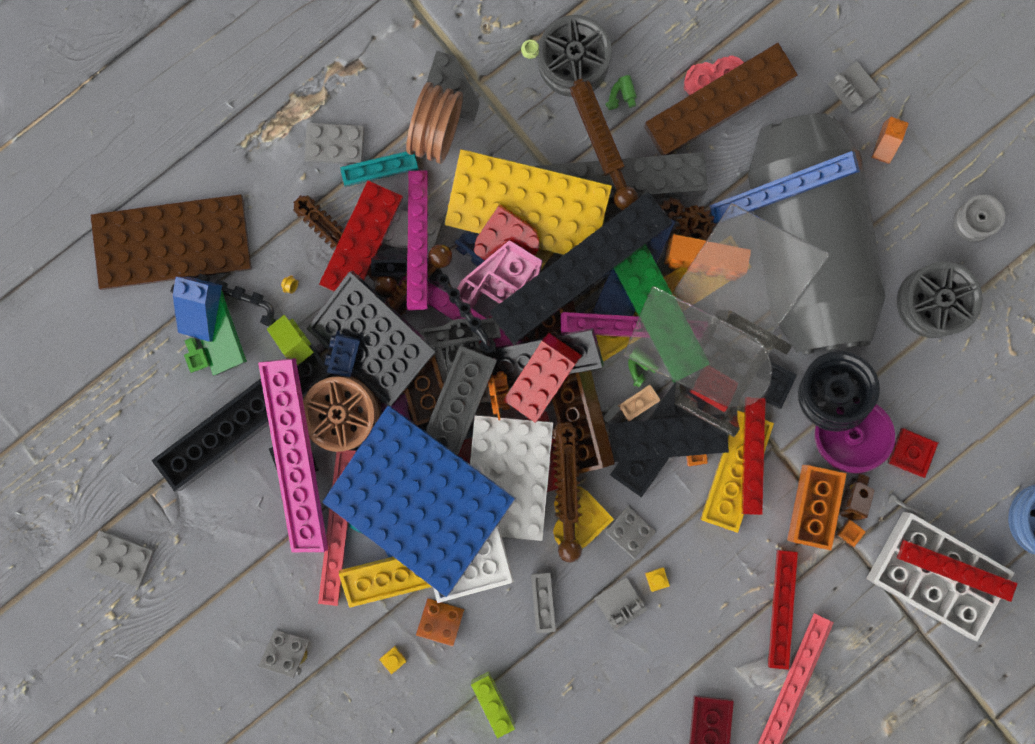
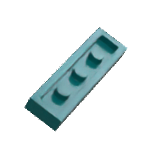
[340,151,419,187]

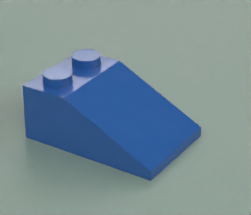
[173,276,222,342]

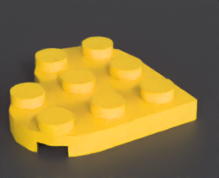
[553,486,614,549]

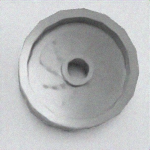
[953,195,1005,242]

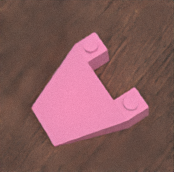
[457,241,542,309]

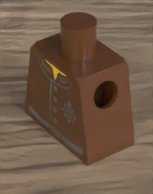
[839,474,875,521]

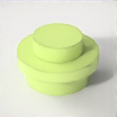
[521,40,539,59]

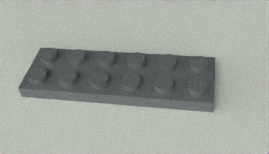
[425,345,497,455]

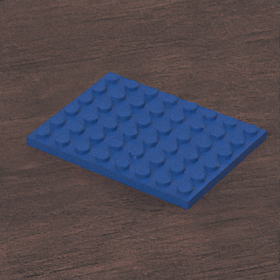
[322,406,516,597]

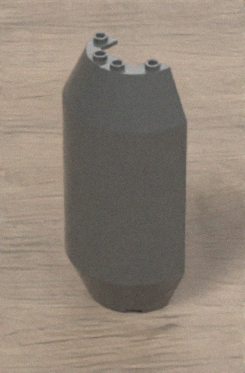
[748,113,886,355]

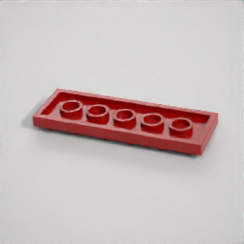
[319,181,403,292]

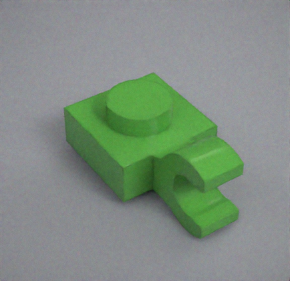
[184,338,210,373]

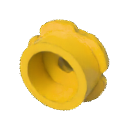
[281,275,299,294]

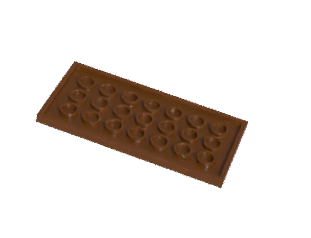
[90,194,252,290]

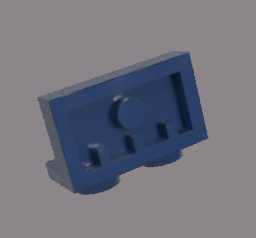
[454,230,484,267]
[324,331,360,377]

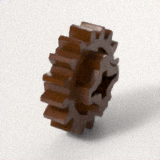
[676,205,716,241]

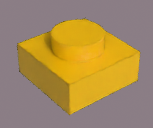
[645,567,670,592]
[379,646,407,675]

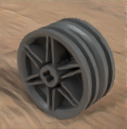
[538,15,612,97]
[897,261,983,338]

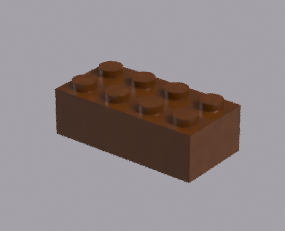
[404,355,444,426]

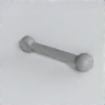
[888,495,926,519]

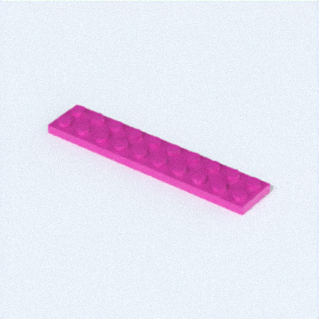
[258,358,328,552]

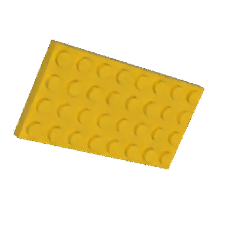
[445,149,612,255]

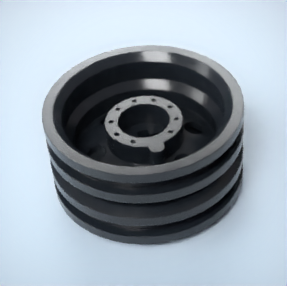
[798,351,880,432]

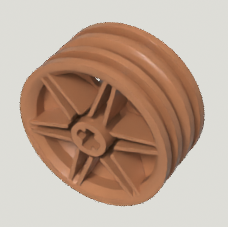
[406,82,463,164]
[303,376,382,452]

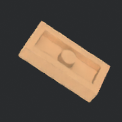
[618,385,661,422]

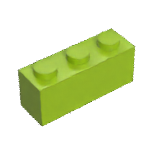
[267,315,314,365]
[471,671,515,739]

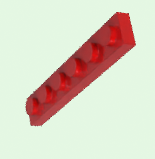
[741,397,765,515]
[897,540,1018,602]
[768,550,798,670]

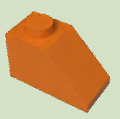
[871,117,909,164]

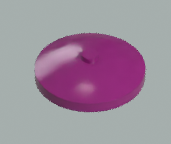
[814,399,895,473]

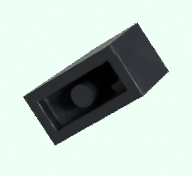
[371,248,408,276]

